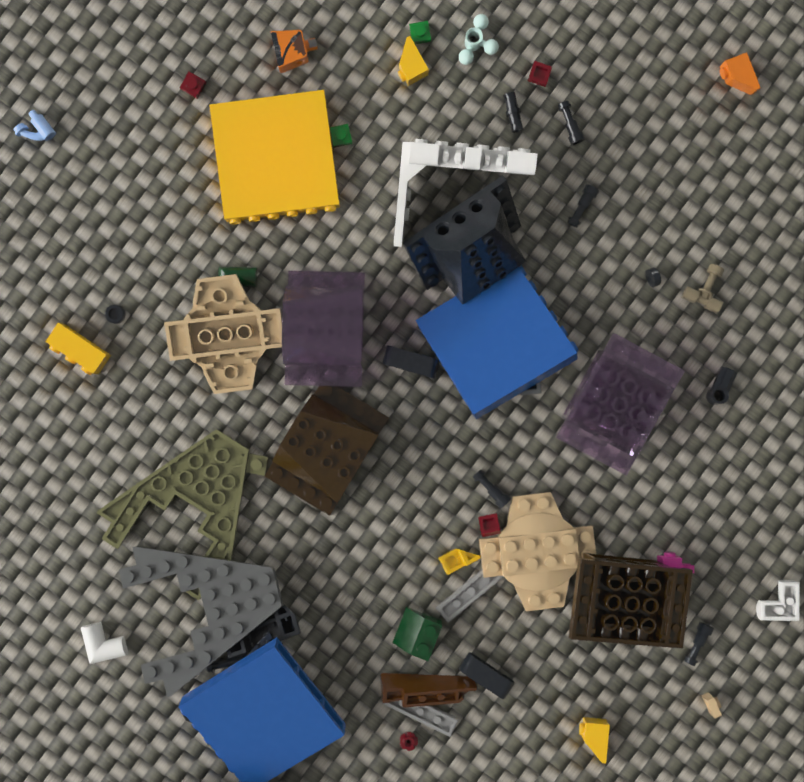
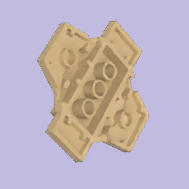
[164,274,286,394]
[479,492,596,611]

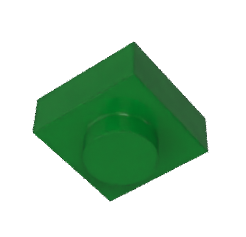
[409,21,431,45]
[330,124,352,148]

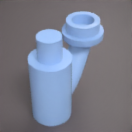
[14,110,56,141]

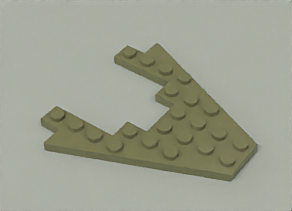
[97,429,250,600]

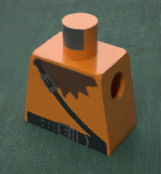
[271,30,318,73]

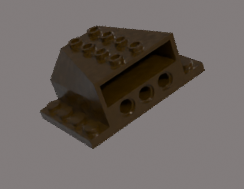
[265,378,389,516]
[568,553,693,649]

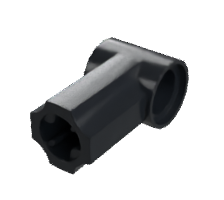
[706,366,737,405]

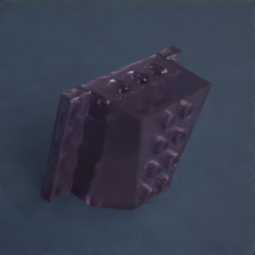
[282,271,365,387]
[556,333,685,476]

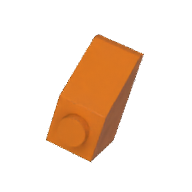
[720,52,761,95]

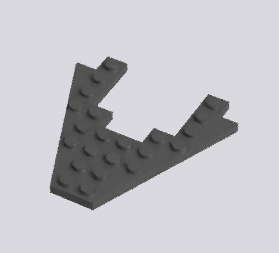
[119,546,284,697]

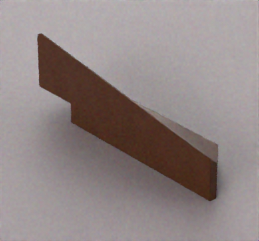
[380,673,477,708]

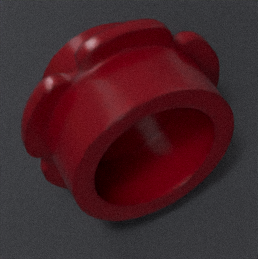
[400,732,418,751]

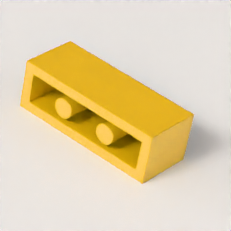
[45,322,111,375]

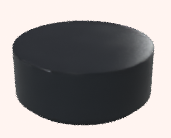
[645,267,662,288]
[105,304,126,324]

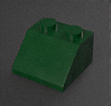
[392,607,443,661]

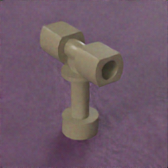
[681,264,724,313]

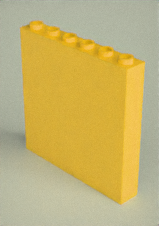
[209,90,340,225]

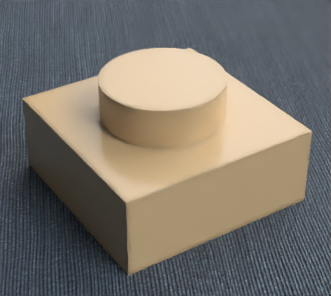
[701,692,722,718]

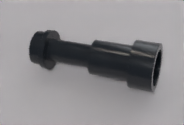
[558,101,585,145]
[567,184,599,228]
[473,469,511,509]
[684,622,714,666]
[207,653,248,673]

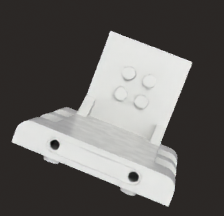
[394,139,537,247]

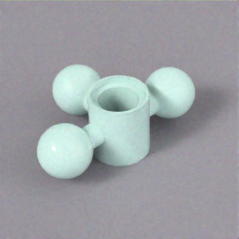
[459,14,499,65]

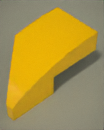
[438,549,481,575]

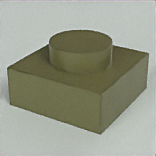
[246,453,269,476]

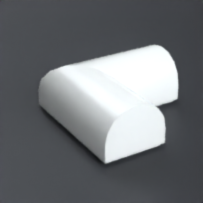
[756,580,800,621]
[81,622,129,664]

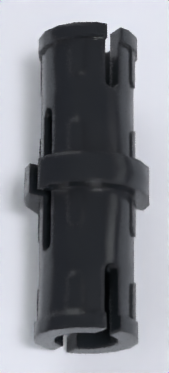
[503,92,524,133]

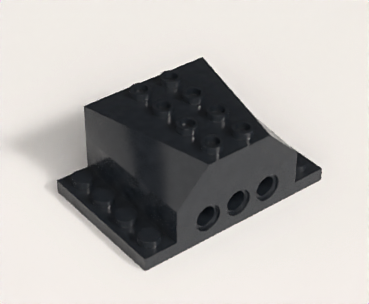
[403,175,527,305]

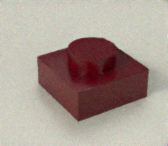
[528,61,552,87]
[179,71,207,99]
[478,513,501,537]

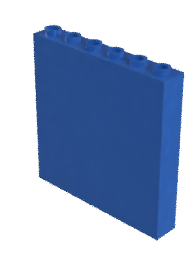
[416,266,579,420]
[179,637,346,782]

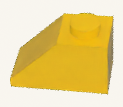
[398,36,429,86]
[579,717,610,764]

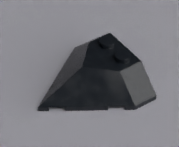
[227,605,301,658]

